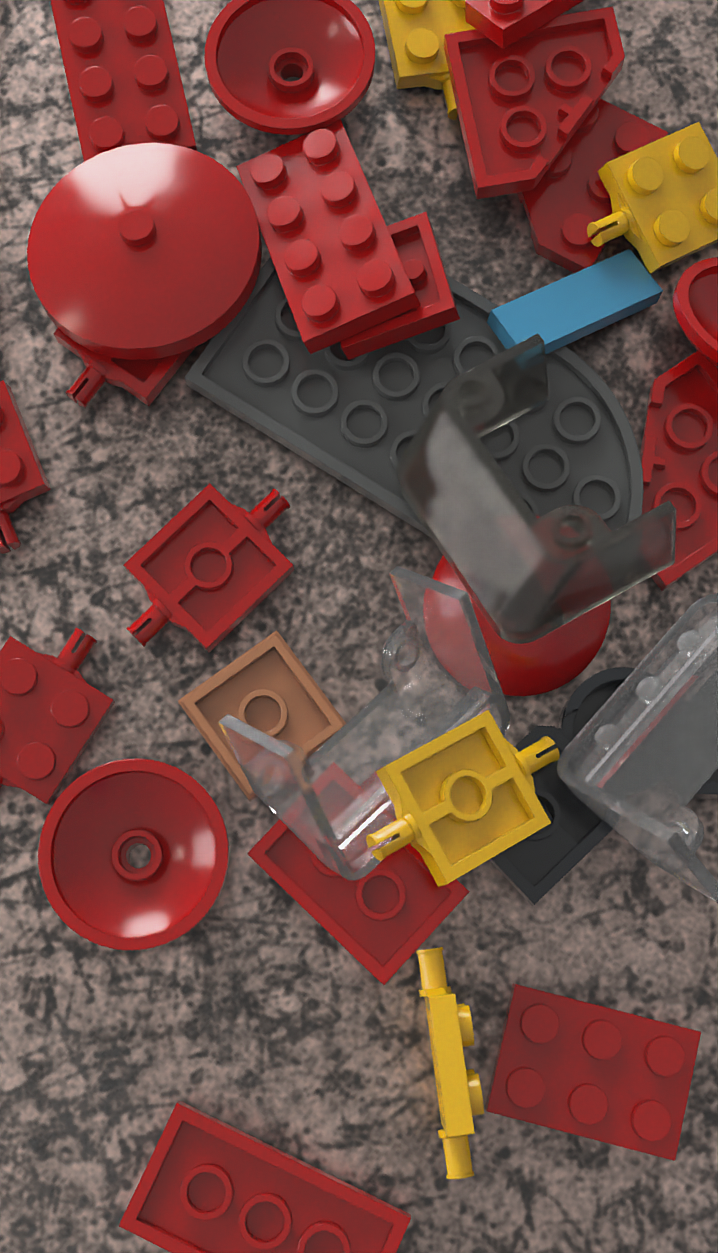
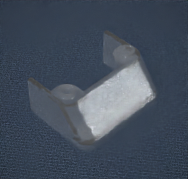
[218,566,510,880]
[557,593,718,903]

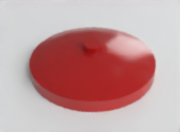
[27,143,262,360]

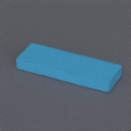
[487,249,663,366]

